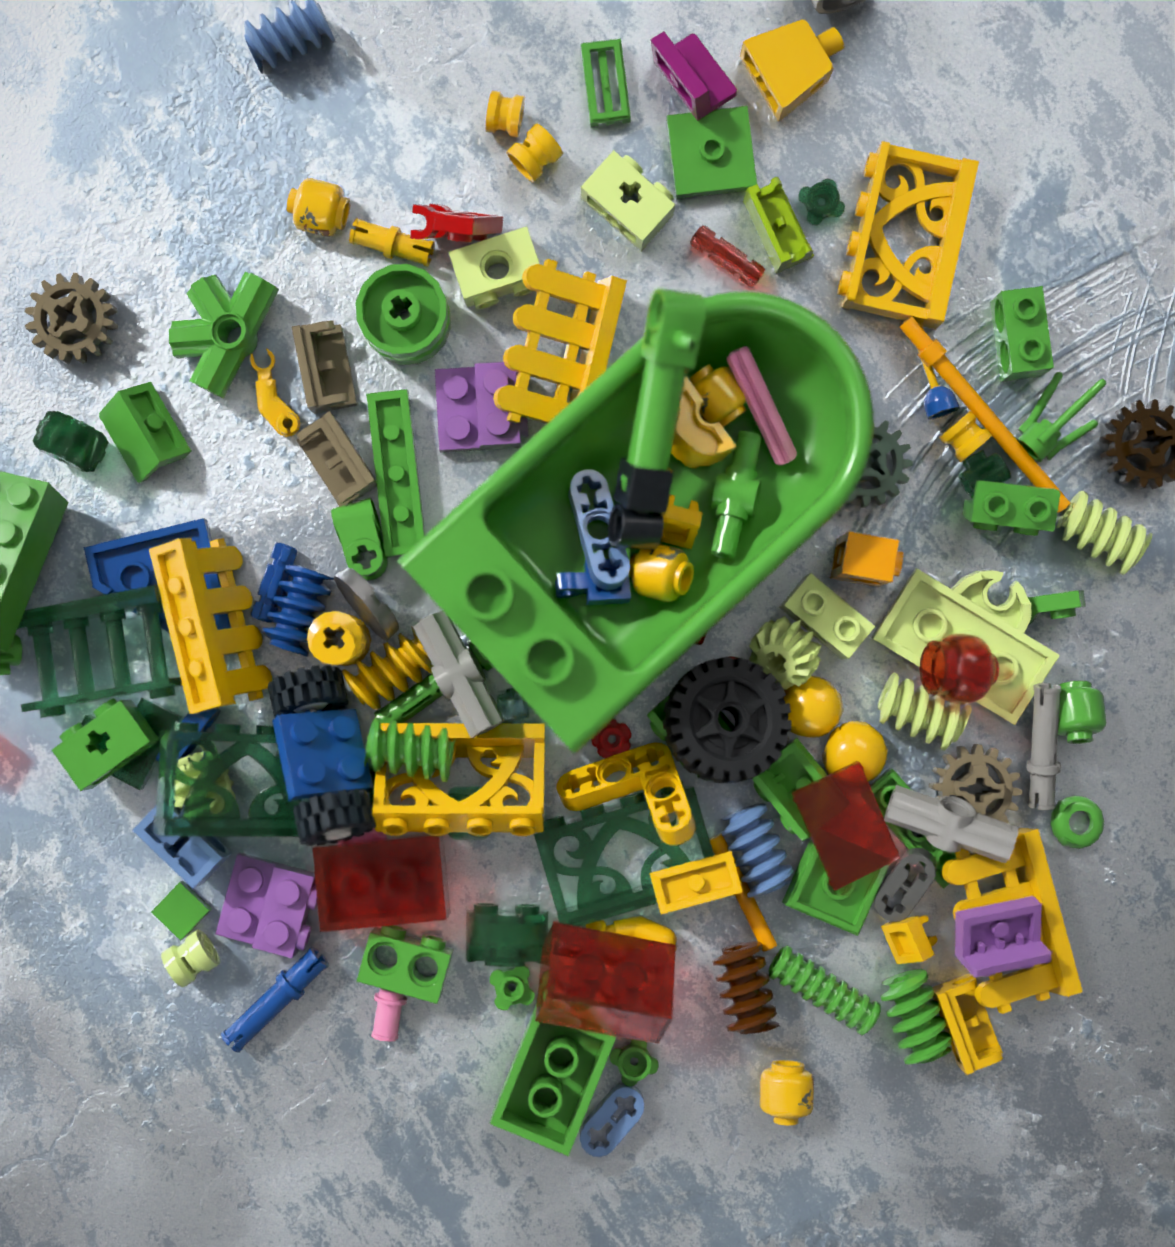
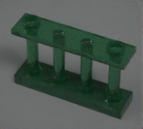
[17,585,183,718]

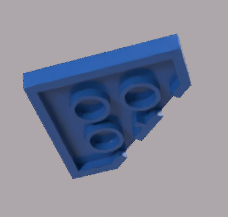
[83,518,231,633]

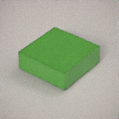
[151,881,212,941]

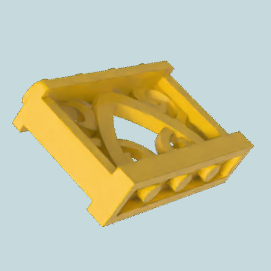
[837,141,979,330]
[372,723,546,836]

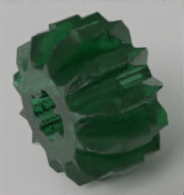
[32,411,109,472]

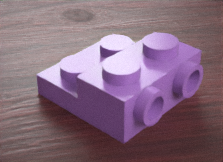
[435,362,529,452]
[215,853,322,958]

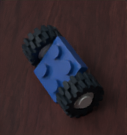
[268,665,376,846]

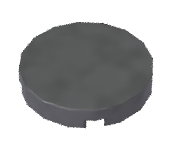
[334,568,399,641]

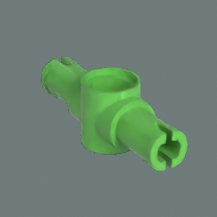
[711,431,762,559]

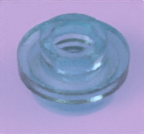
[497,687,529,723]

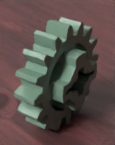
[846,420,913,508]

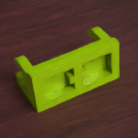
[743,177,814,274]

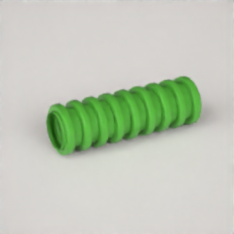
[768,945,881,1036]

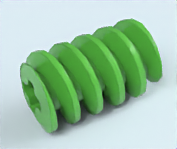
[364,717,456,783]
[880,969,952,1065]

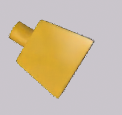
[740,19,844,122]

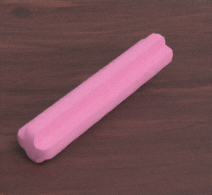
[727,347,797,466]

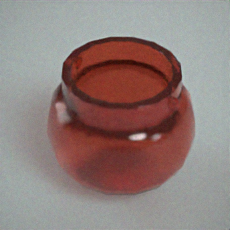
[919,633,999,705]

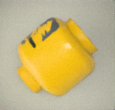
[629,544,694,602]

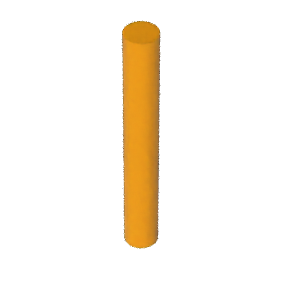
[707,833,777,952]

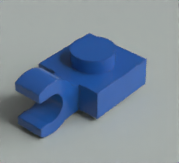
[555,559,631,605]

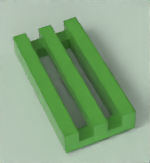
[581,38,631,127]

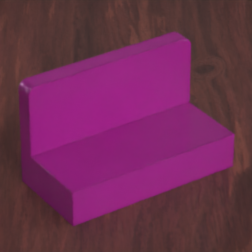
[650,31,737,121]

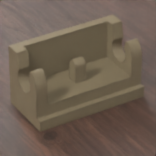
[292,321,358,414]
[296,411,377,507]

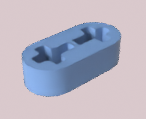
[580,1083,644,1157]

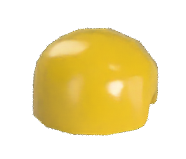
[783,676,844,738]
[822,721,888,787]

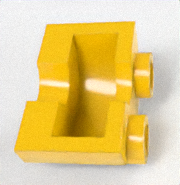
[671,377,736,468]

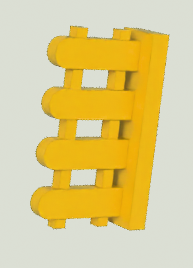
[493,259,627,424]
[149,538,272,714]
[942,828,1083,1014]

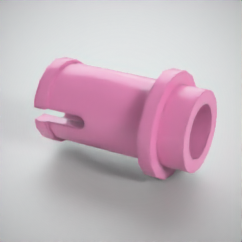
[371,988,407,1042]

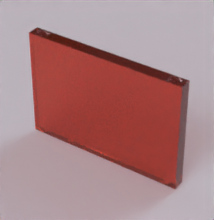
[792,761,900,891]

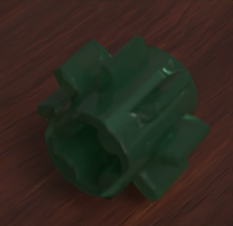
[959,450,1011,499]

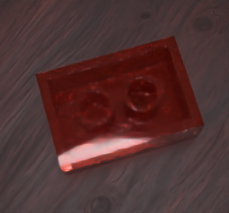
[312,833,451,932]
[535,922,676,1044]

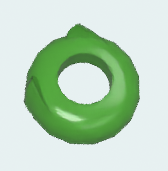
[1050,795,1104,849]

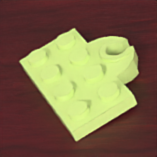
[872,568,1060,725]

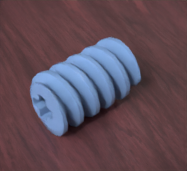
[244,0,335,74]
[721,803,794,898]

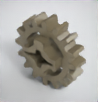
[24,273,118,364]
[929,744,1023,823]

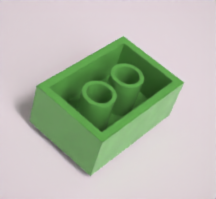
[490,996,617,1156]

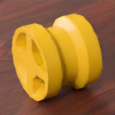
[485,90,525,137]
[939,411,992,462]

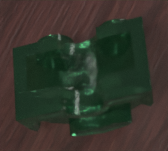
[465,903,548,967]

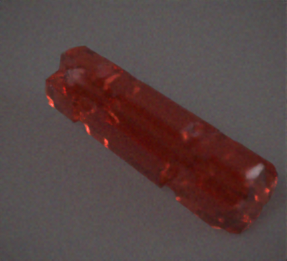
[690,225,765,287]

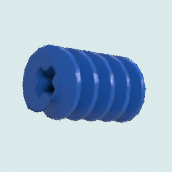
[261,565,334,657]

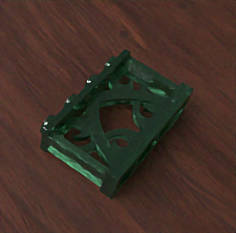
[153,722,302,837]
[534,780,714,931]

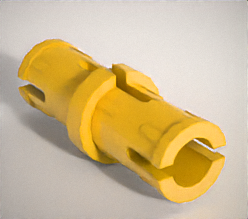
[349,218,435,267]

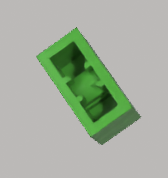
[52,698,160,791]

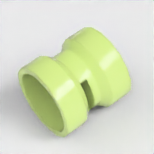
[161,929,220,987]

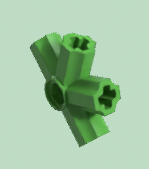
[168,272,279,399]

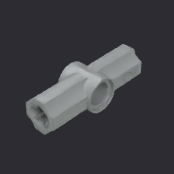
[413,610,504,738]
[884,785,1018,864]

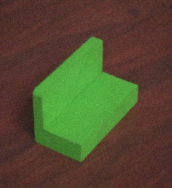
[99,382,192,483]

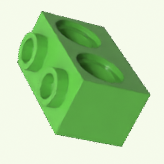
[990,286,1054,382]
[356,923,454,1004]

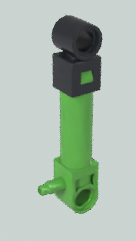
[608,288,706,550]

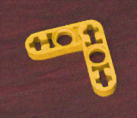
[556,742,696,845]

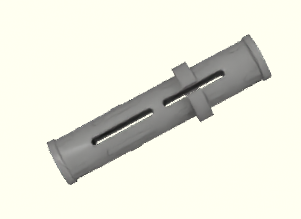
[1026,683,1062,810]

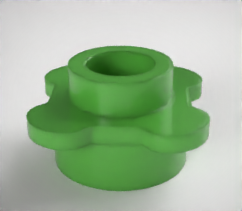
[489,964,535,1010]
[610,1036,659,1086]

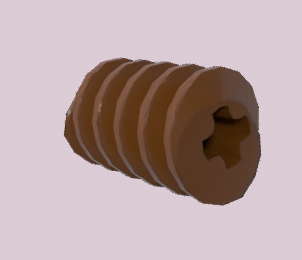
[712,941,780,1034]

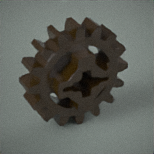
[1099,399,1175,490]

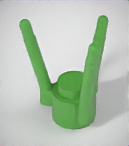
[1017,372,1106,462]

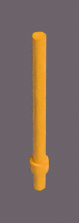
[899,316,1070,513]

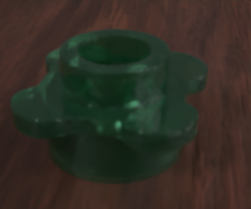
[798,179,845,225]

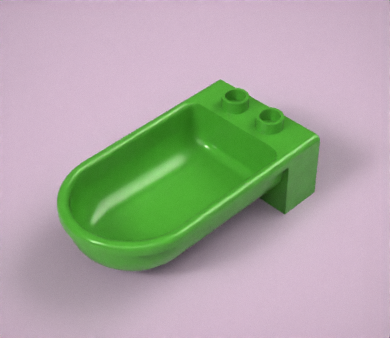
[398,292,874,754]

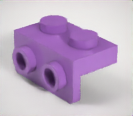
[955,896,1051,977]

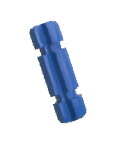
[250,543,297,623]

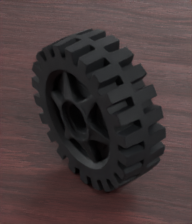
[663,657,792,784]

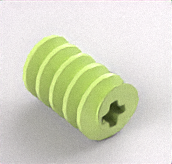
[1056,491,1153,575]
[878,673,972,751]

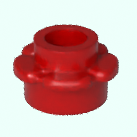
[591,719,632,758]

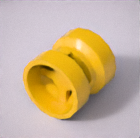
[506,123,563,182]

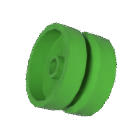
[356,264,451,365]

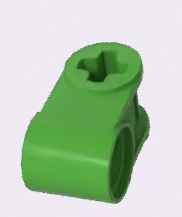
[331,498,388,581]

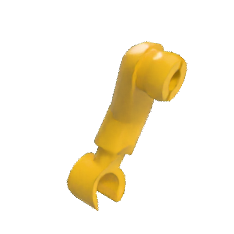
[250,348,301,437]
[585,916,677,958]

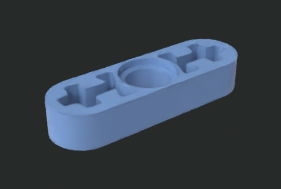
[568,470,630,590]

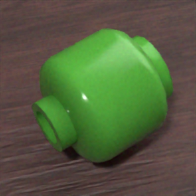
[1058,681,1106,744]

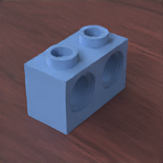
[132,797,233,889]

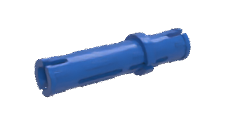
[221,947,330,1053]

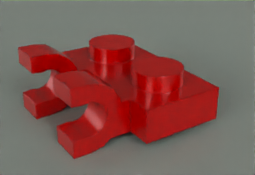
[410,204,503,242]

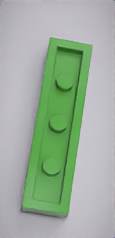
[366,389,425,558]

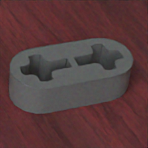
[875,848,937,922]

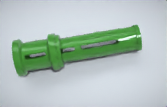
[374,640,493,723]

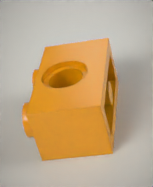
[830,531,904,587]

